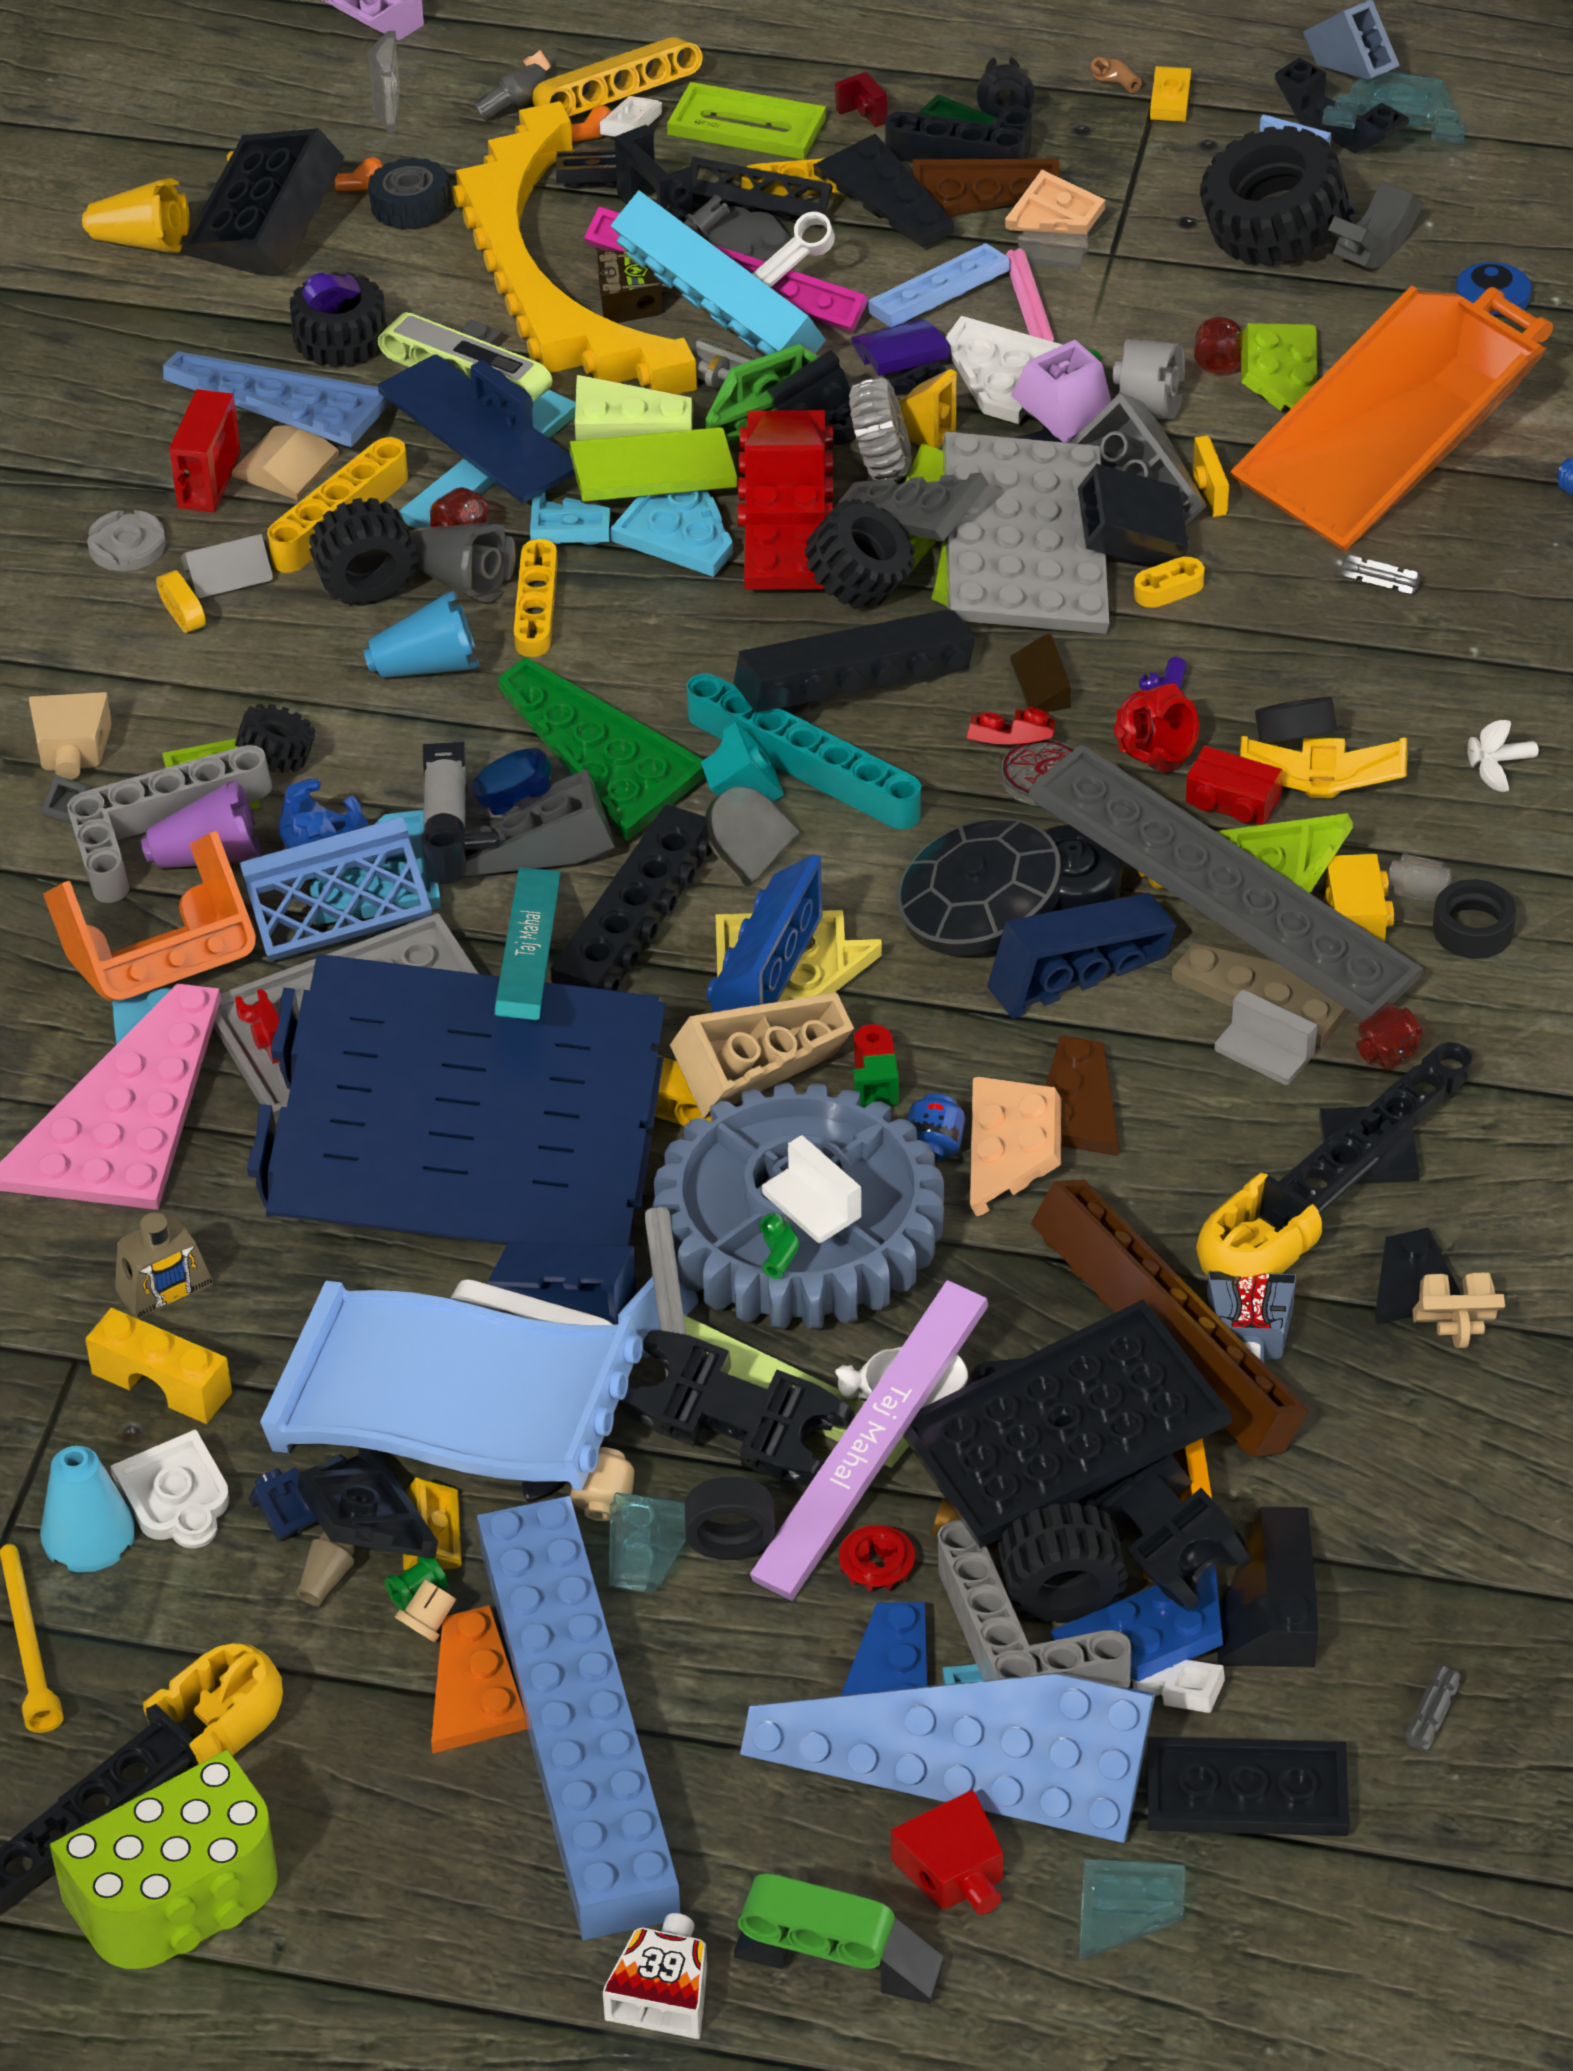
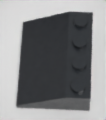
[180,128,344,275]

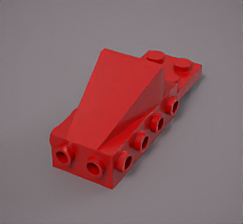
[738,410,833,590]

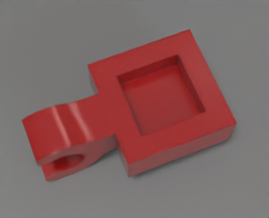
[235,989,280,1064]

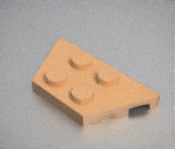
[970,1077,1061,1216]

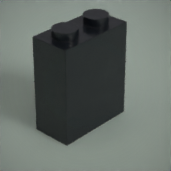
[1077,463,1189,567]

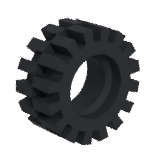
[235,704,315,773]

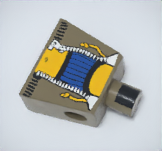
[115,1212,213,1319]

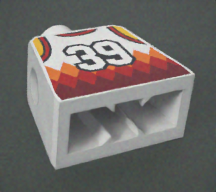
[603,1913,707,2039]

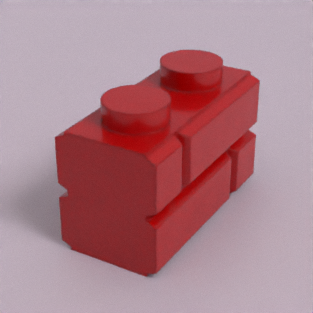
[1186,745,1283,825]

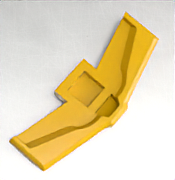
[1240,736,1408,799]

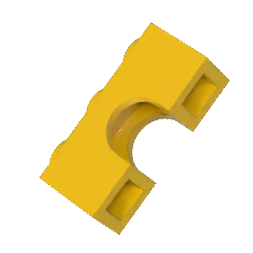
[85,1308,232,1424]

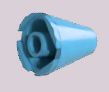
[363,590,480,678]

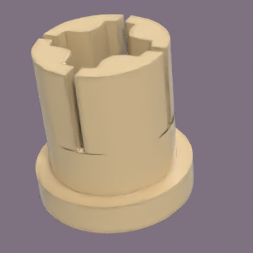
[395,1579,457,1643]

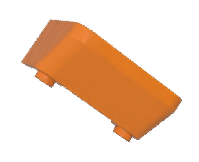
[43,831,256,1002]

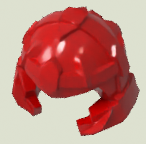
[1113,683,1200,773]

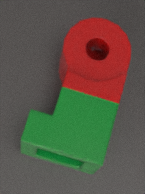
[853,1024,899,1108]

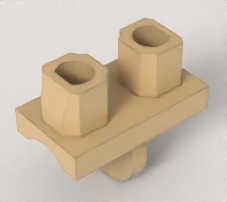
[1412,1273,1505,1348]

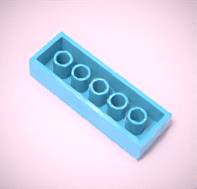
[610,190,826,355]

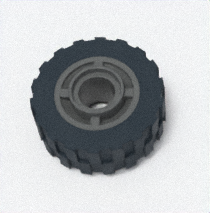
[368,157,451,229]

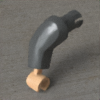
[474,49,551,121]

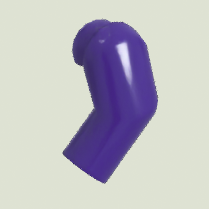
[1139,657,1187,690]

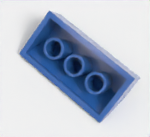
[707,855,822,1013]

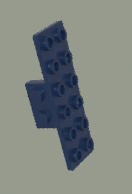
[378,354,575,503]

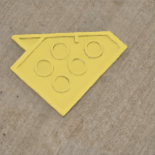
[716,910,882,1002]

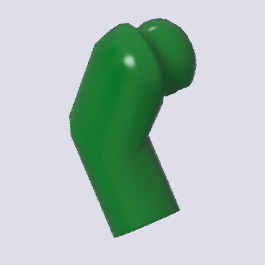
[759,1213,800,1279]

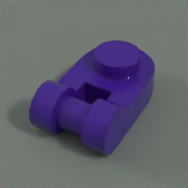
[302,273,361,314]

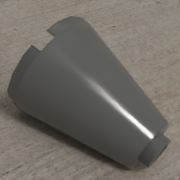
[410,522,516,602]

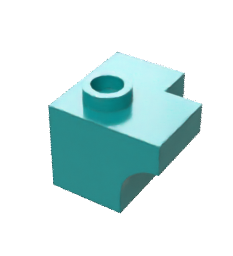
[701,721,784,811]

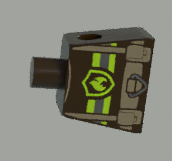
[597,251,682,323]

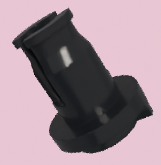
[976,57,1035,118]

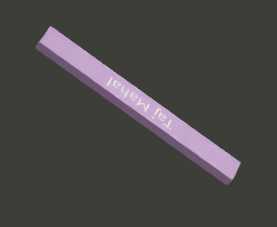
[750,1280,988,1601]

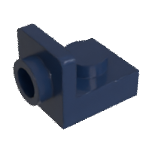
[248,1467,318,1541]

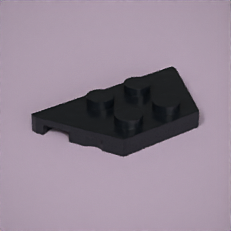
[297,1447,438,1558]

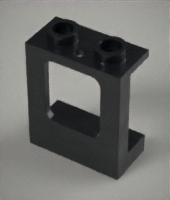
[614,124,693,223]

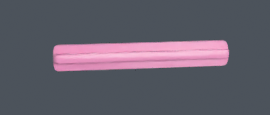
[1006,248,1054,342]

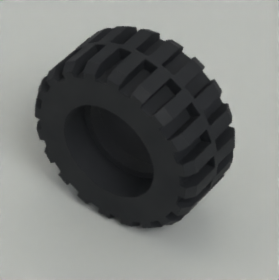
[1200,126,1349,266]

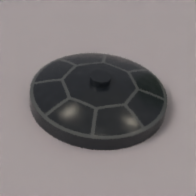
[897,818,1065,955]

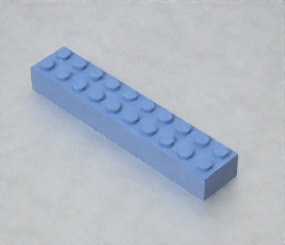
[477,1496,681,1941]

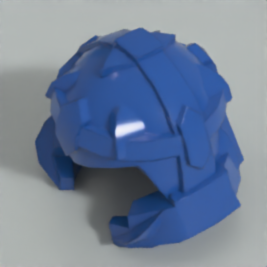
[279,778,367,849]

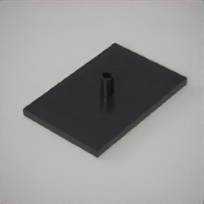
[903,1299,1233,1549]

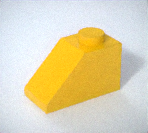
[899,369,957,449]

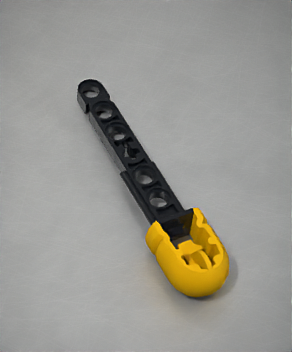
[1196,1042,1472,1277]
[0,1643,283,1914]

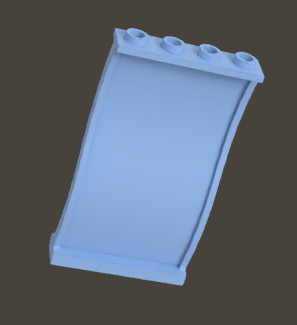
[260,1281,643,1491]

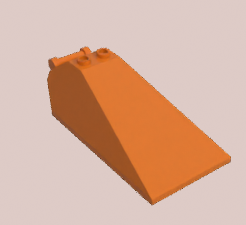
[1230,285,1553,552]

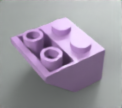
[323,0,424,41]
[1011,340,1111,443]

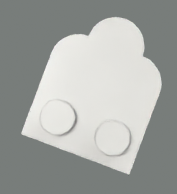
[110,1429,229,1548]

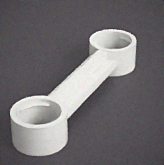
[720,212,835,330]

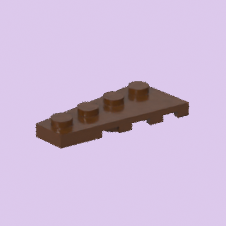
[913,158,1060,217]

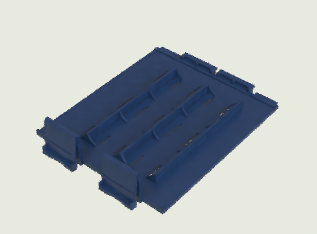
[247,954,666,1246]

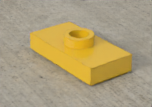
[1150,66,1191,122]
[1193,435,1229,517]

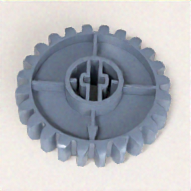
[653,1083,944,1330]

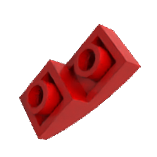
[966,707,1055,745]

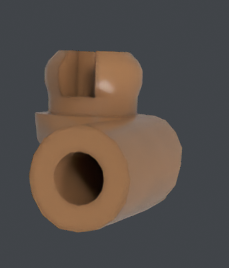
[1090,56,1142,93]

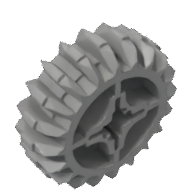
[849,377,913,481]

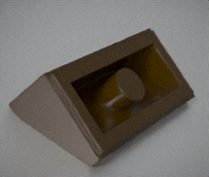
[1010,634,1071,711]

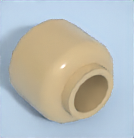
[570,1447,635,1521]

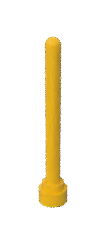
[0,1544,64,1733]

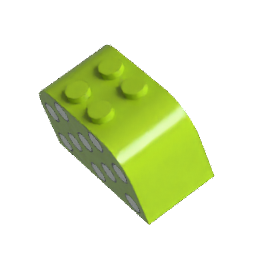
[50,1749,278,1969]

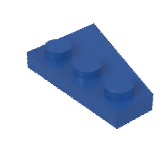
[840,1602,927,1696]

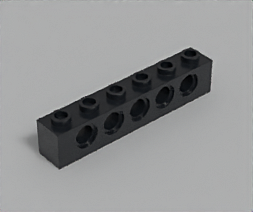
[550,804,715,991]

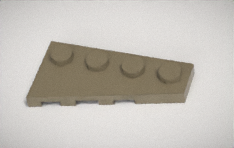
[1172,943,1350,1048]

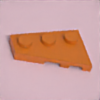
[431,1605,527,1754]

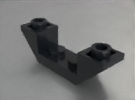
[1275,58,1409,154]
[734,1917,944,2004]

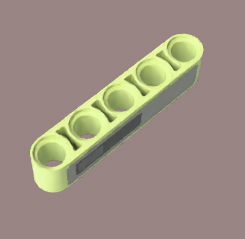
[378,312,553,402]

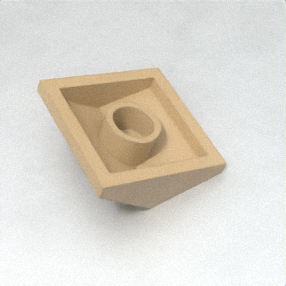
[232,425,339,500]

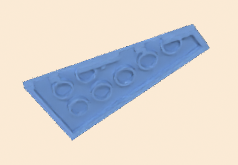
[163,351,391,447]

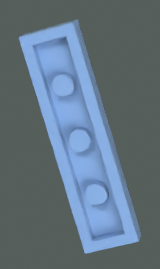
[868,243,1010,328]

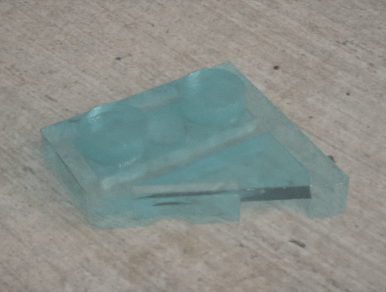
[609,1492,686,1592]
[1079,1859,1185,1958]

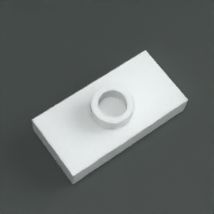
[600,96,662,136]

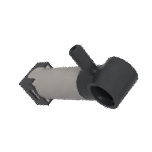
[421,742,499,884]

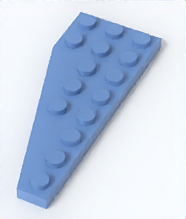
[740,1672,1155,1843]

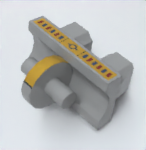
[696,337,761,389]

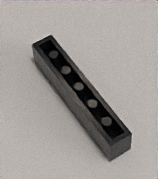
[734,609,976,713]

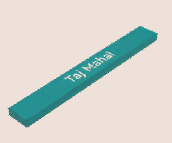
[495,867,561,1020]

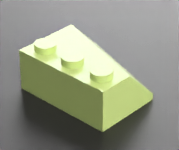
[575,375,694,441]

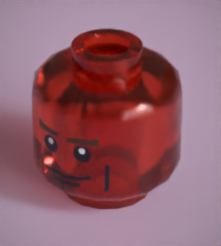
[1194,317,1243,374]
[430,487,488,527]
[1355,1004,1424,1070]

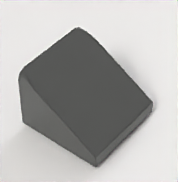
[39,775,93,824]

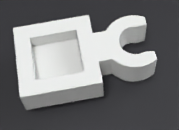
[1132,1660,1225,1713]

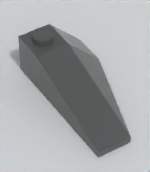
[1069,392,1207,526]
[465,769,615,876]

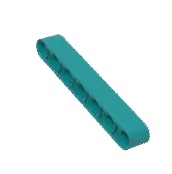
[686,673,921,829]

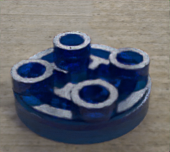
[471,748,552,815]

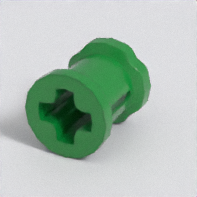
[384,1557,448,1611]

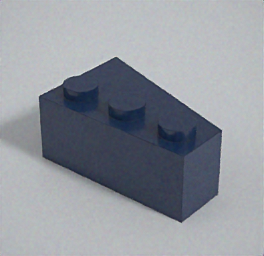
[488,1242,637,1325]

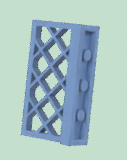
[239,817,433,962]

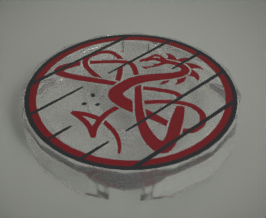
[1002,739,1074,806]

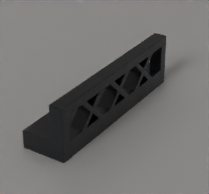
[690,156,833,229]

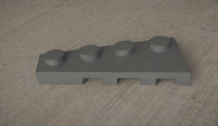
[835,473,989,541]

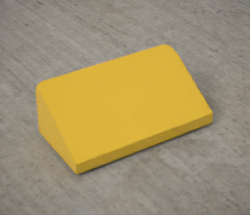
[403,1478,462,1571]

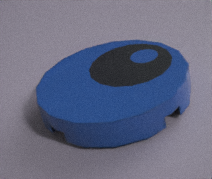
[1456,262,1531,318]

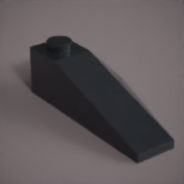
[1217,1507,1318,1667]

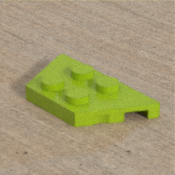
[1241,323,1317,411]
[1216,813,1353,893]

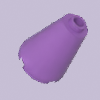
[141,780,262,869]

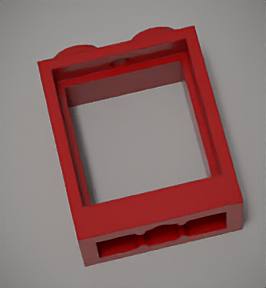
[169,389,241,513]

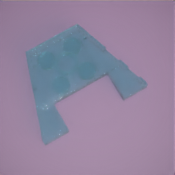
[1322,72,1466,145]

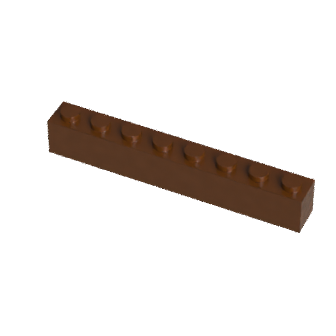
[1031,1179,1309,1457]

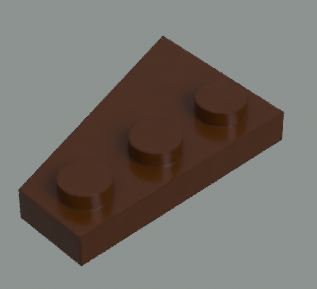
[1045,1035,1119,1156]

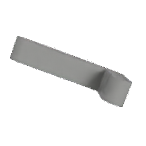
[67,745,272,903]
[938,1520,1131,1688]

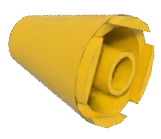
[82,178,190,253]

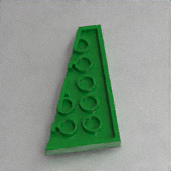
[498,657,706,842]

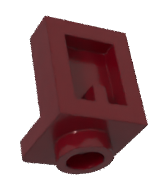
[835,72,888,128]

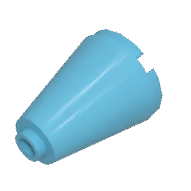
[40,1446,135,1572]

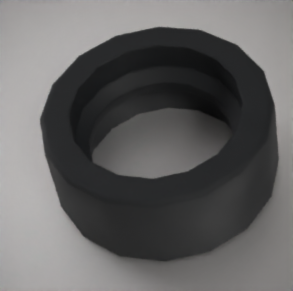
[1255,697,1337,743]
[1433,879,1517,959]
[685,1477,775,1560]

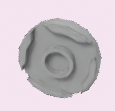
[87,510,166,572]

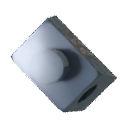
[1206,1271,1296,1364]

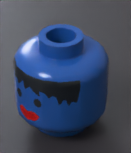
[907,1093,966,1163]

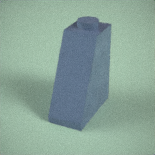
[1303,0,1400,80]

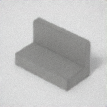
[181,534,273,599]
[1215,989,1317,1085]

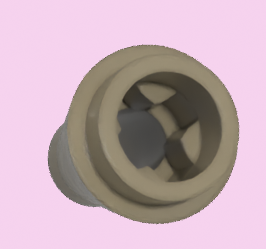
[295,1532,355,1606]

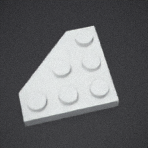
[946,316,1062,424]

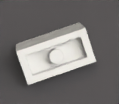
[762,1135,861,1243]

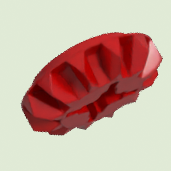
[839,1525,915,1593]

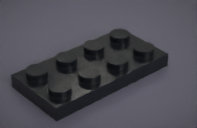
[1147,1737,1349,1836]

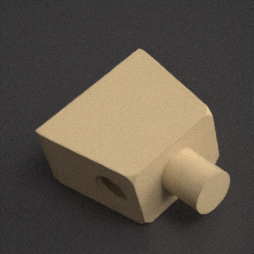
[29,692,112,780]

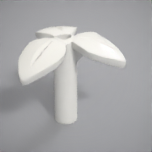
[1467,720,1539,792]

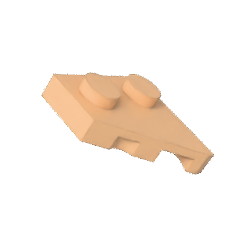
[1005,170,1105,234]

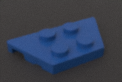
[1050,1564,1223,1681]

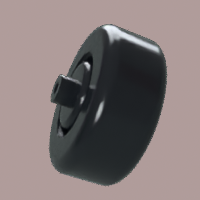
[1044,824,1124,912]

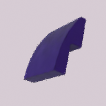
[851,319,949,376]

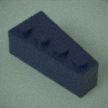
[987,893,1176,1019]

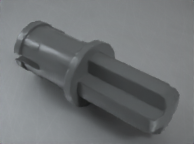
[684,194,730,239]

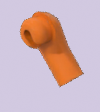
[571,105,611,143]
[334,157,383,192]

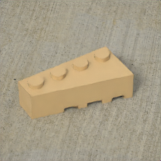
[670,992,854,1119]

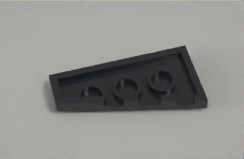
[813,133,954,248]

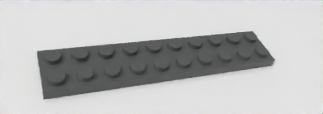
[1028,743,1423,1025]

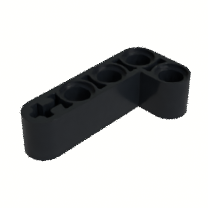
[885,106,1032,163]

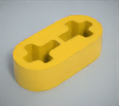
[1134,557,1205,608]
[156,570,206,633]

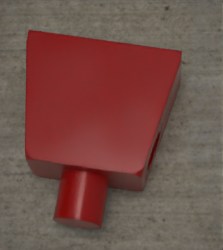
[890,1790,1003,1915]

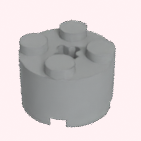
[1113,339,1185,419]

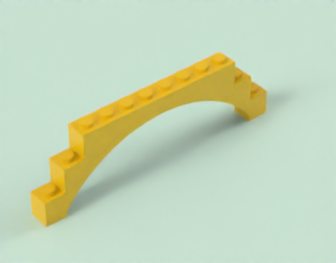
[452,101,697,395]

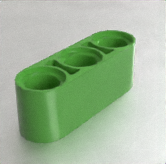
[738,1873,896,1969]

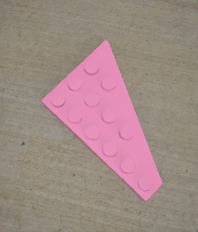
[0,984,221,1210]

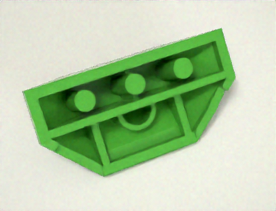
[705,344,820,446]

